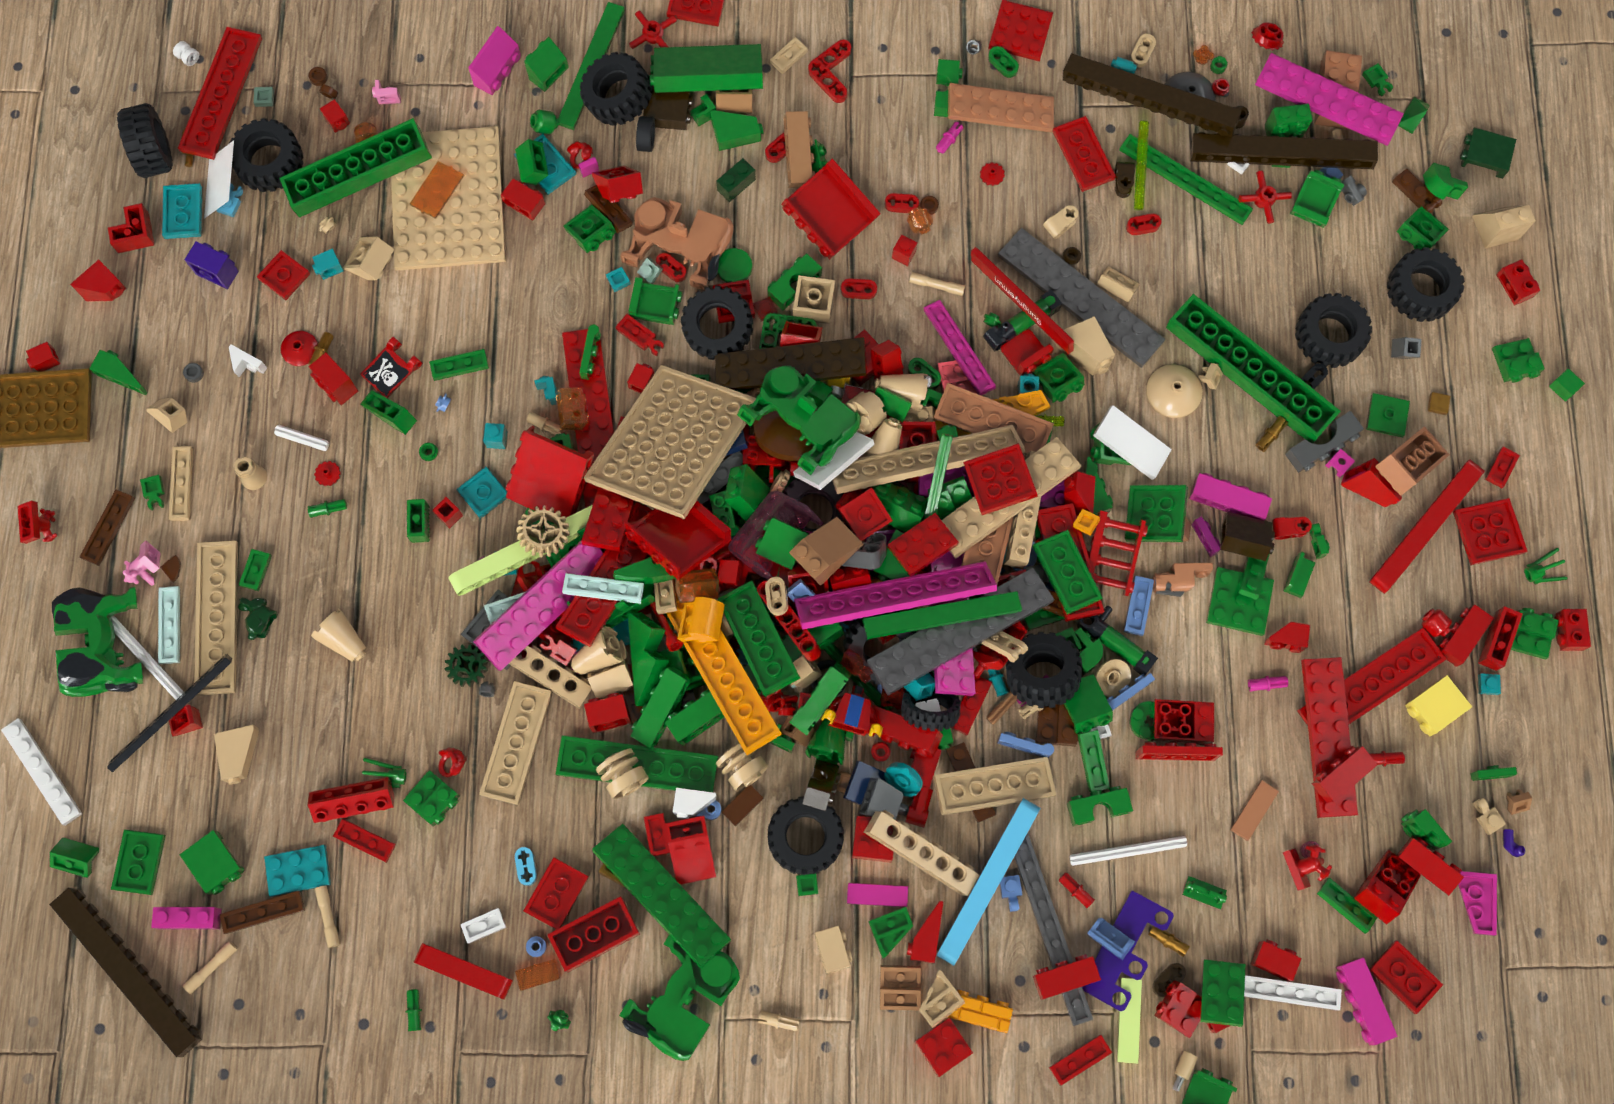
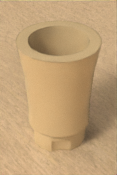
[234,457,267,490]

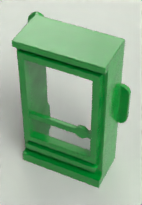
[789,660,854,735]

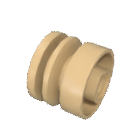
[716,743,769,791]
[596,748,649,800]

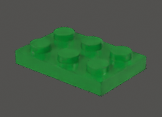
[1200,959,1246,1027]

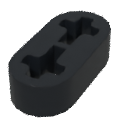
[1301,364,1328,389]

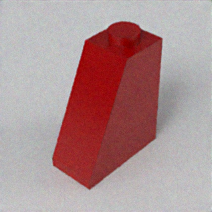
[1341,458,1402,507]

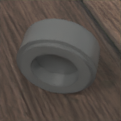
[183,363,204,383]

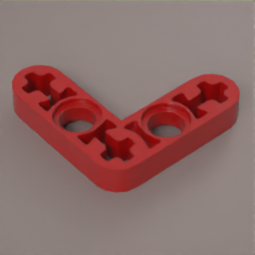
[808,39,851,103]

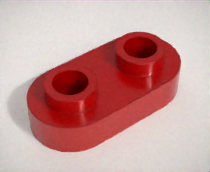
[765,133,786,163]
[840,278,877,300]

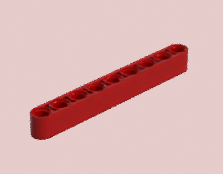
[1369,459,1485,594]

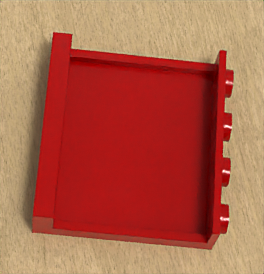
[781,158,881,260]
[506,426,595,518]
[625,501,731,580]

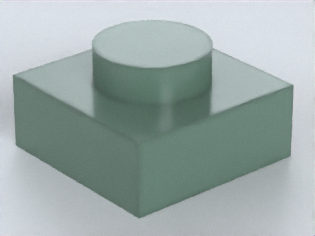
[253,87,274,107]
[637,257,663,284]

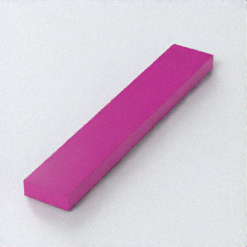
[923,300,996,395]

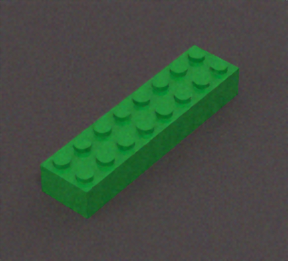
[280,118,432,218]

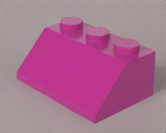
[468,26,521,95]

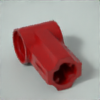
[905,786,933,828]

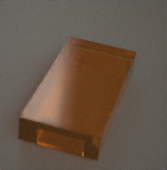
[515,959,560,991]

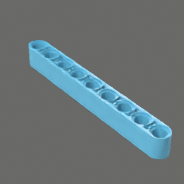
[936,798,1041,966]

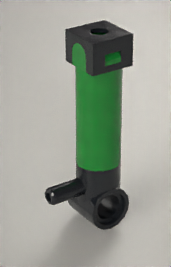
[983,289,1062,352]
[1077,606,1158,675]

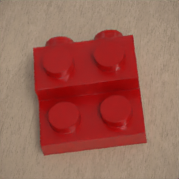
[1154,980,1201,1038]

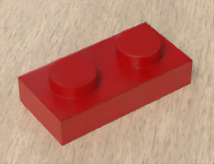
[1485,446,1520,489]
[644,813,670,856]

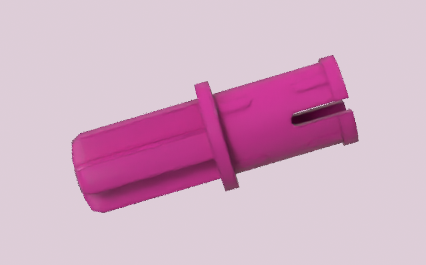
[936,122,964,154]
[1248,676,1288,692]

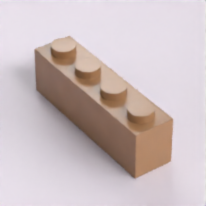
[783,111,815,188]

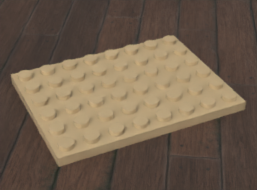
[391,126,506,271]
[584,365,756,519]

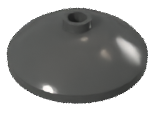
[1165,72,1216,101]

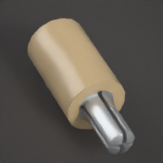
[1173,1051,1198,1091]

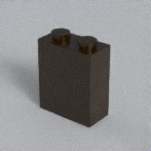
[643,86,693,130]
[1220,512,1275,561]

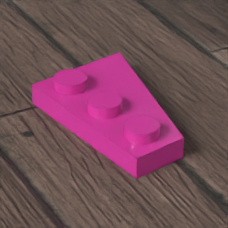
[1458,871,1497,936]

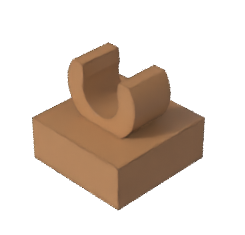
[1506,789,1532,815]

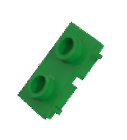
[810,139,827,174]
[1182,876,1227,910]

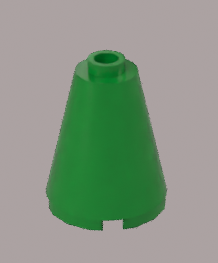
[805,718,846,765]

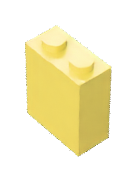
[1405,675,1472,737]

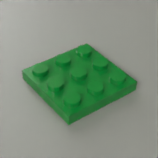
[1125,485,1188,542]
[1206,567,1274,636]

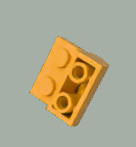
[677,597,725,643]

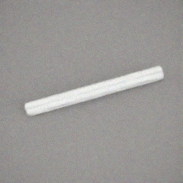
[111,616,184,700]
[1070,836,1187,866]

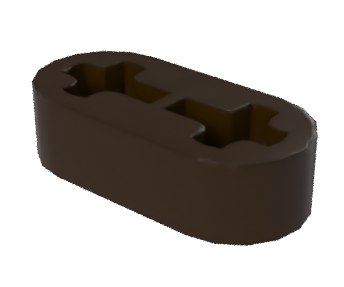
[1152,963,1186,997]

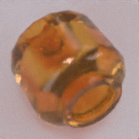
[354,122,378,143]
[907,206,933,235]

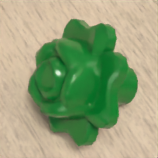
[547,1009,571,1031]

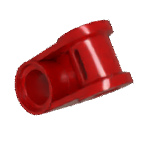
[1272,517,1312,540]

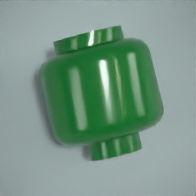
[530,109,558,134]

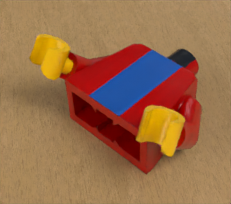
[821,686,883,738]

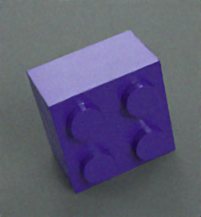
[184,241,239,290]

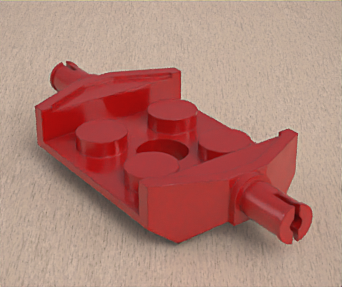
[973,621,1027,679]

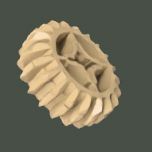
[516,505,570,558]

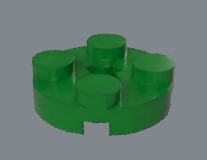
[1129,701,1157,741]

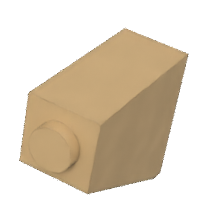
[214,725,259,785]

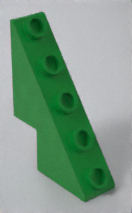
[628,612,669,706]

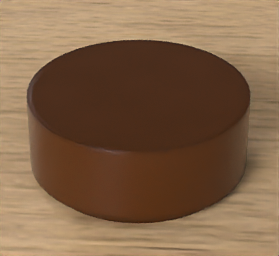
[308,67,328,86]
[319,84,338,100]
[920,196,939,215]

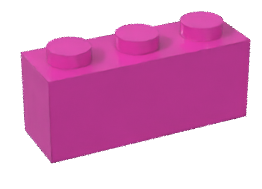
[151,907,222,929]

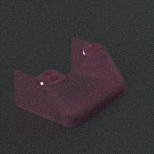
[728,491,823,580]

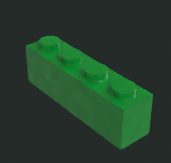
[630,666,693,748]

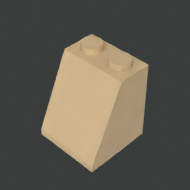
[1472,205,1536,249]
[1056,316,1115,375]

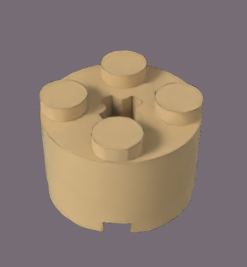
[845,391,887,435]

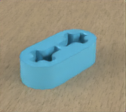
[515,847,537,886]

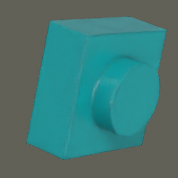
[605,267,631,293]
[1478,673,1501,695]

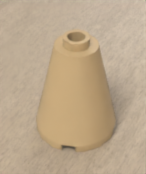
[874,373,928,411]
[860,418,902,458]
[311,609,366,662]
[571,626,627,675]

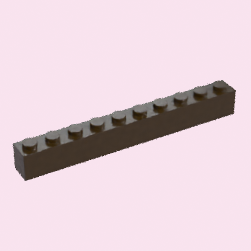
[1063,53,1242,138]
[1191,132,1378,170]
[49,887,202,1057]

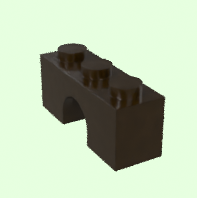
[802,759,841,811]

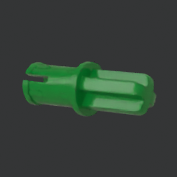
[307,499,347,518]
[405,989,422,1032]

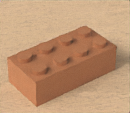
[1314,50,1362,130]
[1375,426,1450,495]

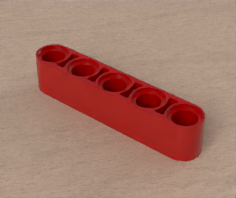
[757,580,821,661]
[414,943,513,1000]

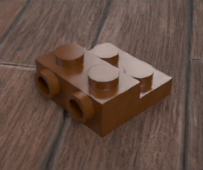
[1036,704,1082,747]

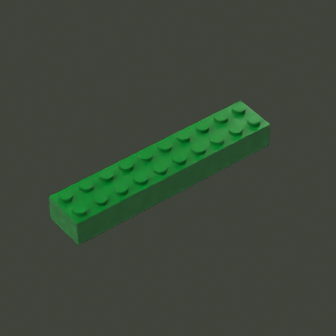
[1166,294,1341,443]
[665,623,844,746]

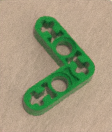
[759,313,817,349]

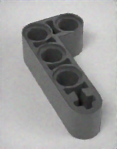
[842,533,887,569]

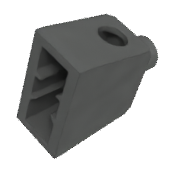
[858,778,909,820]

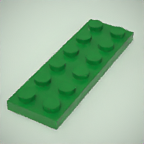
[717,581,801,697]

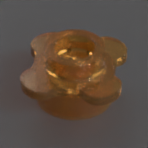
[1193,45,1214,65]

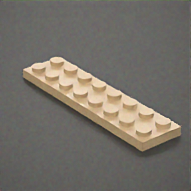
[942,437,1081,558]
[194,541,238,696]

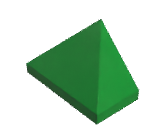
[1398,97,1430,134]

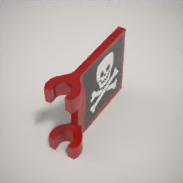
[360,337,423,398]

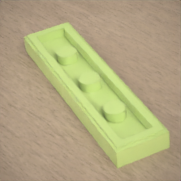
[1117,978,1142,1064]

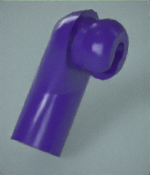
[1503,829,1525,857]

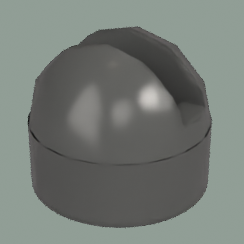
[966,39,982,55]
[479,681,495,697]

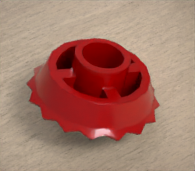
[1251,22,1284,51]

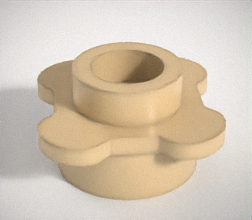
[319,217,337,234]

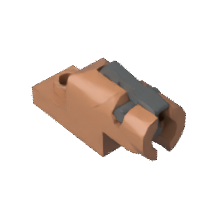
[1152,563,1213,597]

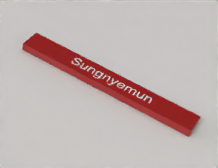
[971,247,1074,355]

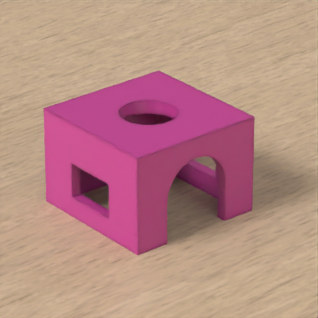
[1325,449,1355,478]

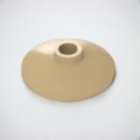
[1096,659,1131,697]

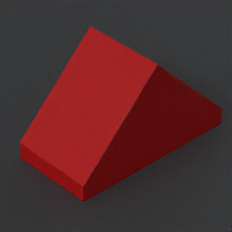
[169,705,203,737]

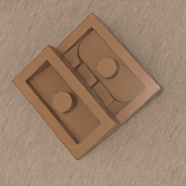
[880,965,921,1011]

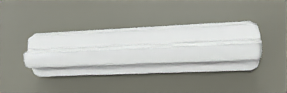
[274,425,329,451]

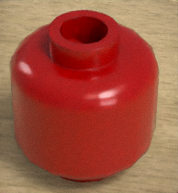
[1421,608,1452,637]

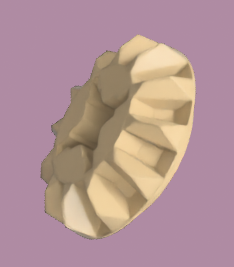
[770,469,790,498]

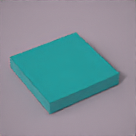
[456,466,507,519]

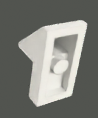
[229,344,267,377]

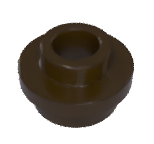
[1062,247,1081,265]

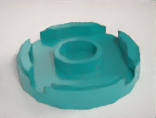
[884,762,923,797]

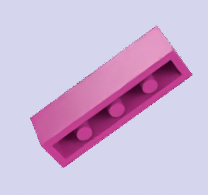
[1189,473,1272,520]
[1336,957,1398,1045]

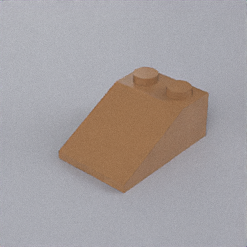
[716,89,753,114]
[789,517,864,586]

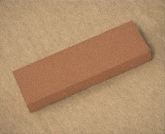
[1230,780,1279,841]

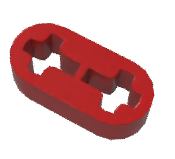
[884,193,919,213]
[1126,214,1162,235]
[656,253,687,282]

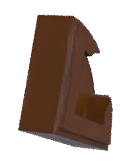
[160,555,181,583]

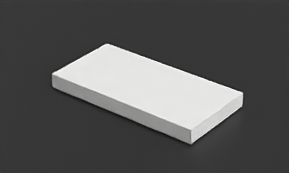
[1093,405,1172,480]
[793,432,875,490]

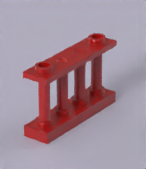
[1088,510,1148,596]

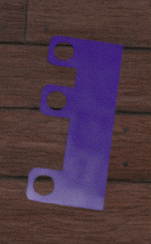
[1082,891,1174,1011]

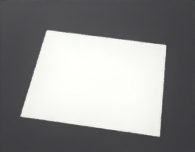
[204,140,234,219]

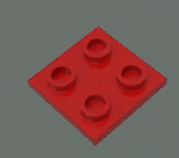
[743,435,781,483]

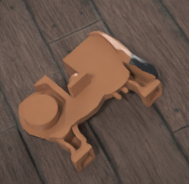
[620,197,734,291]

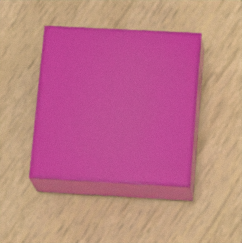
[578,157,599,178]

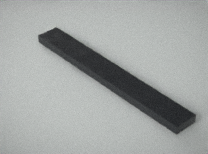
[107,654,232,773]

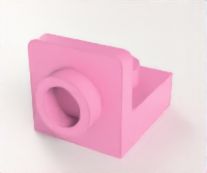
[372,80,401,105]

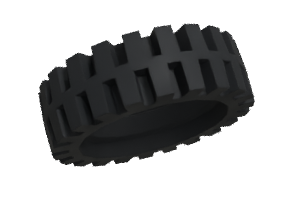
[901,688,961,731]

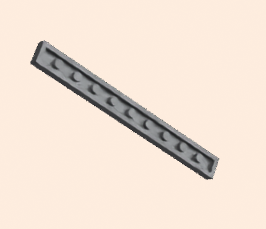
[1014,833,1093,1026]

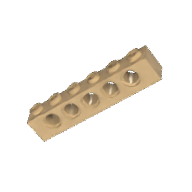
[1004,451,1041,569]
[509,645,592,709]
[864,810,980,896]

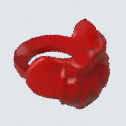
[567,141,593,169]
[438,747,466,778]

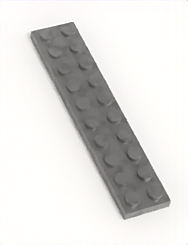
[998,228,1165,368]
[867,568,1055,695]

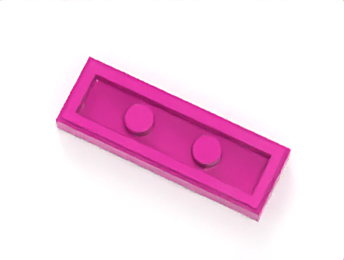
[847,883,908,907]

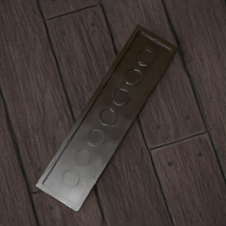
[715,337,867,390]

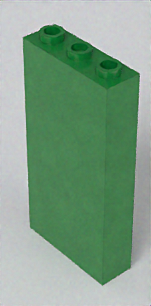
[650,44,763,93]

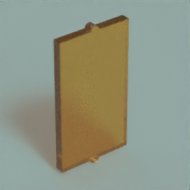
[410,161,464,219]

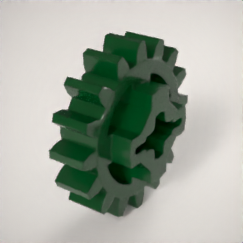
[444,644,488,687]

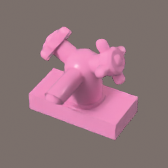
[123,541,160,586]

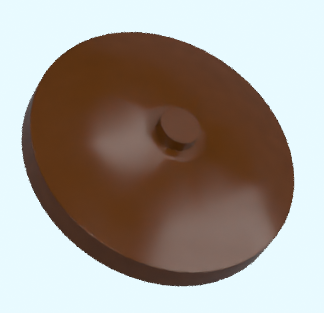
[754,407,818,461]

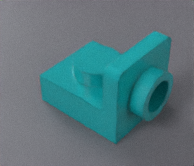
[534,376,559,405]

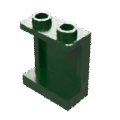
[1460,127,1517,179]

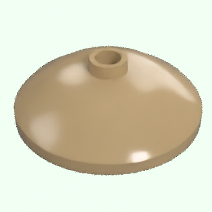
[1146,364,1203,418]

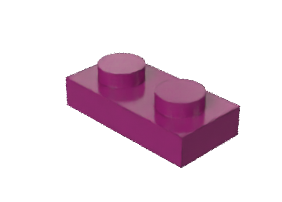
[1191,516,1221,557]

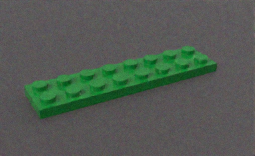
[555,735,718,792]
[592,824,731,968]

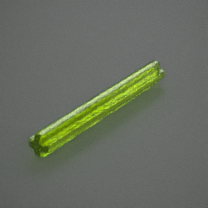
[1134,120,1149,210]

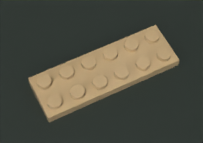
[479,681,552,805]
[933,757,1056,816]

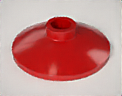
[281,331,318,366]

